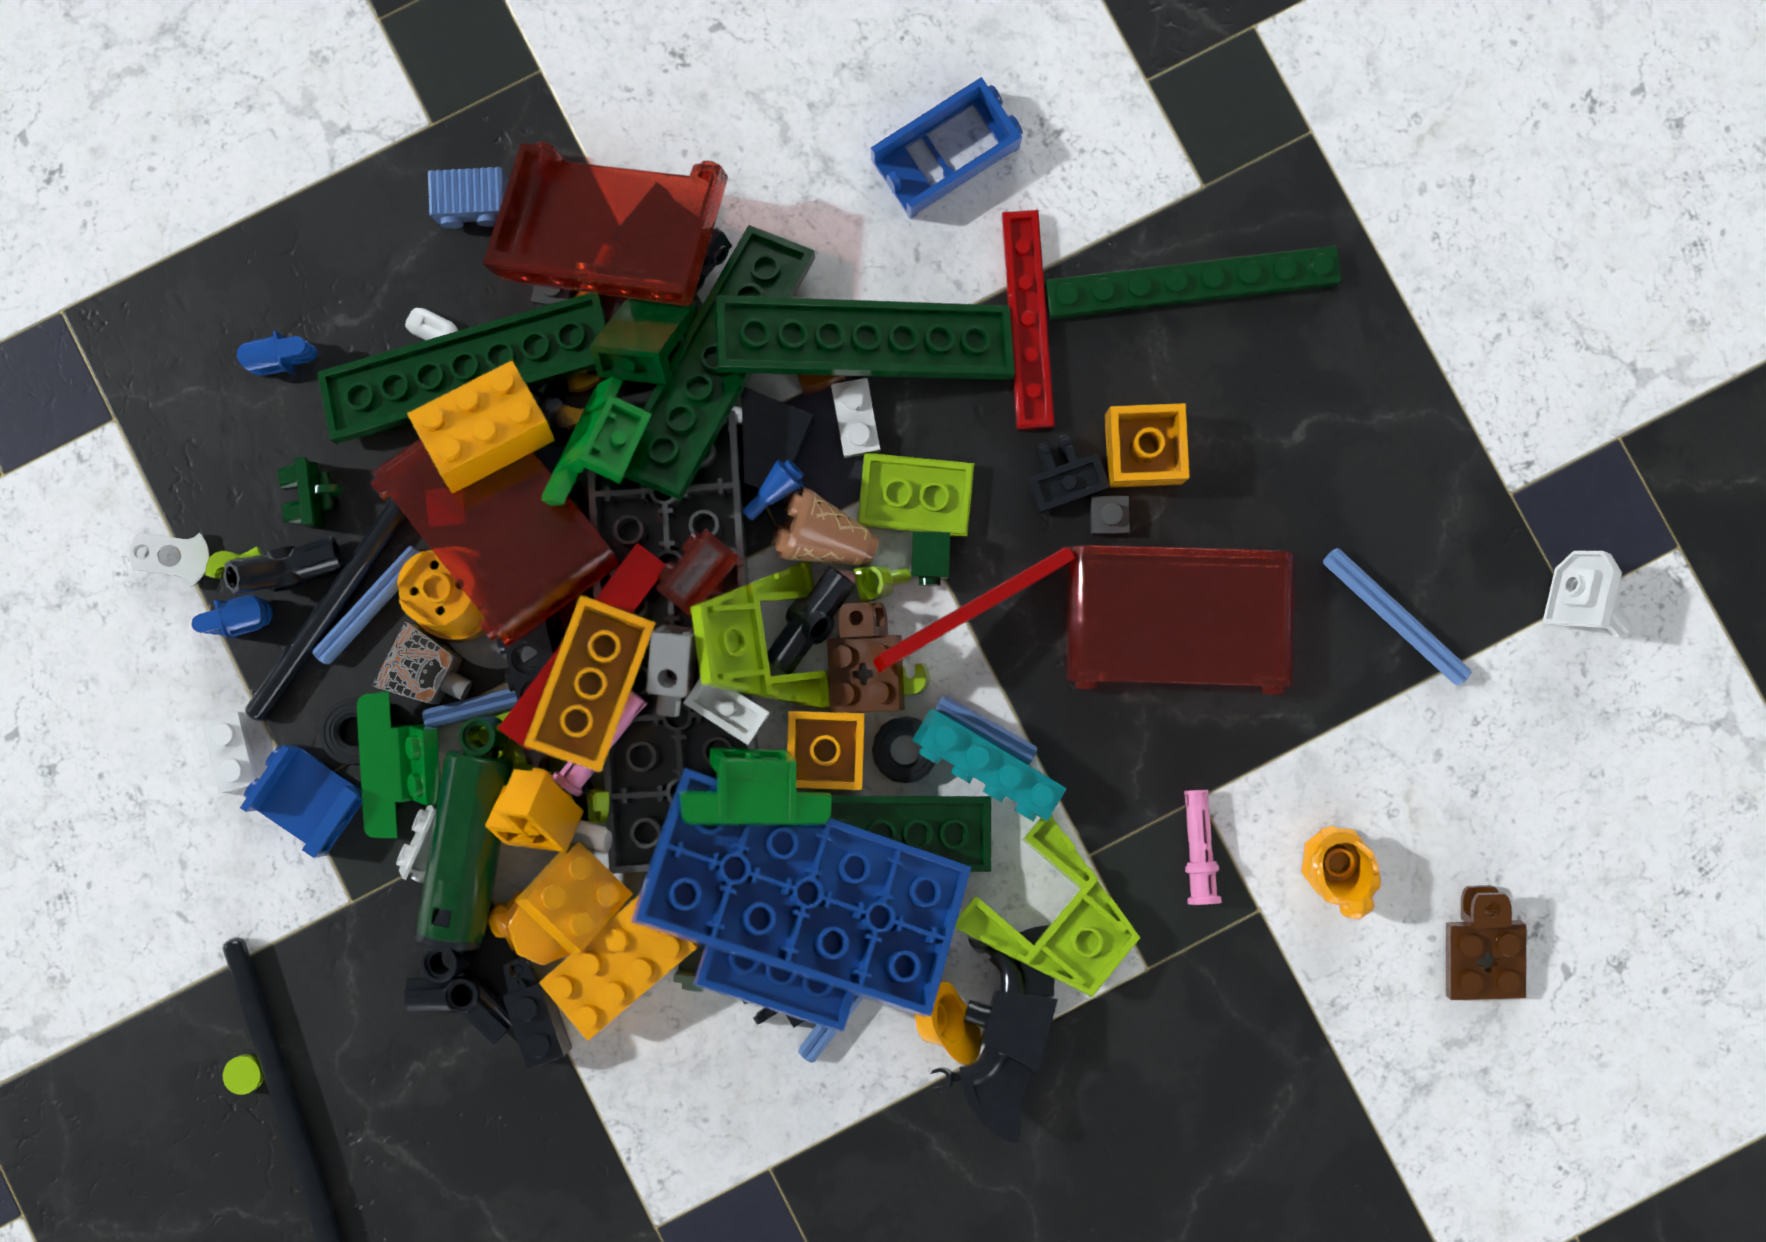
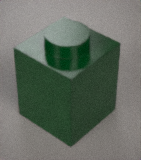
[911,531,950,587]

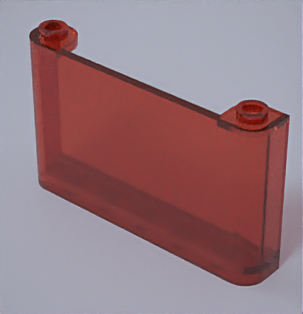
[483,142,728,306]
[370,438,620,647]
[1066,546,1294,694]

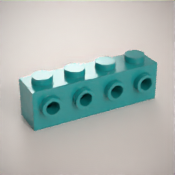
[912,709,1067,822]

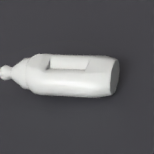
[405,308,458,340]
[571,820,612,852]

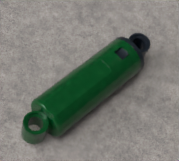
[414,716,514,983]

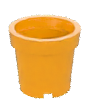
[397,547,506,643]

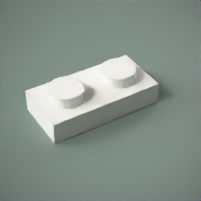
[831,378,880,458]
[684,677,770,745]
[201,712,259,794]

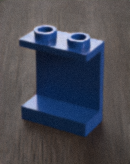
[240,744,362,858]

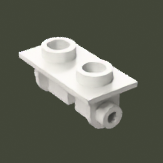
[396,805,436,883]

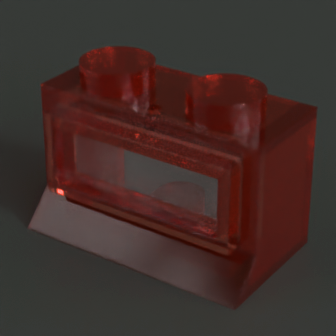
[656,529,745,618]

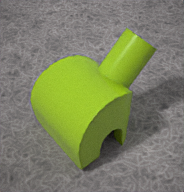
[205,546,263,579]
[854,566,911,602]
[903,663,930,698]

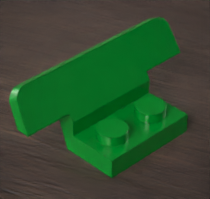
[542,377,652,506]
[357,691,440,838]
[679,748,832,825]

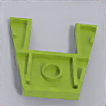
[691,561,830,709]
[955,815,1140,997]

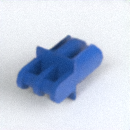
[237,331,318,376]
[191,595,273,639]

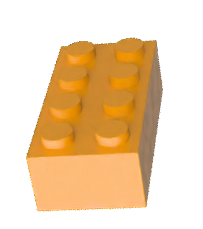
[524,595,655,772]
[539,894,700,1041]

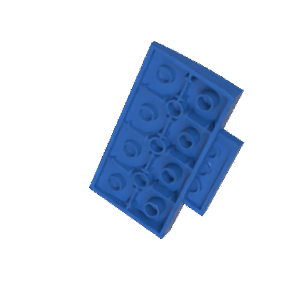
[631,768,971,1032]

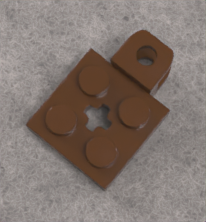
[827,602,905,713]
[1446,885,1526,1000]

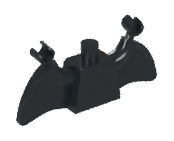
[930,925,1058,1144]

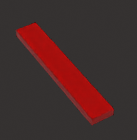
[1001,210,1055,431]
[497,543,668,751]
[873,547,1075,673]

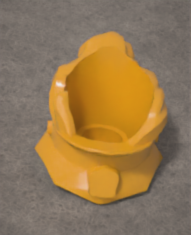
[1301,826,1381,920]
[488,890,572,965]

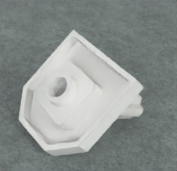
[1543,551,1632,637]

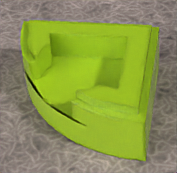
[587,789,609,827]

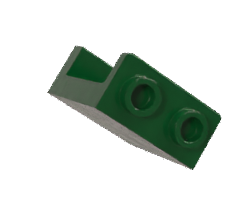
[590,296,698,385]

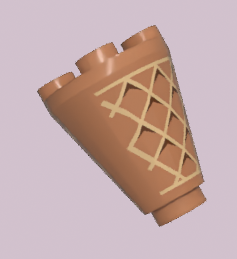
[771,487,879,566]

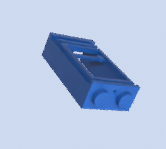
[871,77,1023,219]

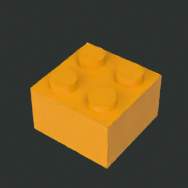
[1105,403,1190,488]
[787,711,865,790]
[514,841,633,953]

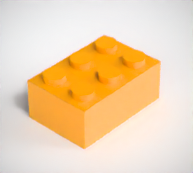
[407,361,555,494]

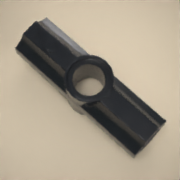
[767,566,856,674]

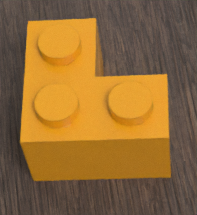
[485,768,584,852]

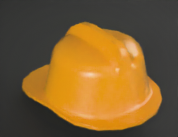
[913,981,982,1065]

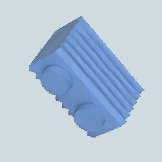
[428,167,510,229]

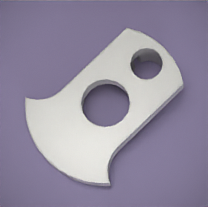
[129,532,210,587]

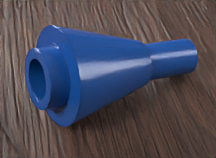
[742,459,804,521]

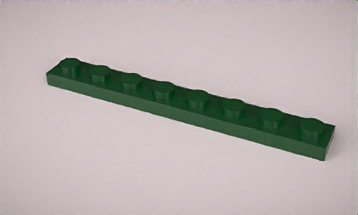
[1045,246,1341,319]

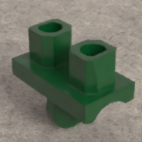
[277,457,343,529]

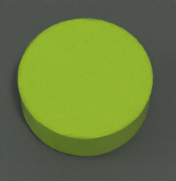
[223,1054,264,1095]

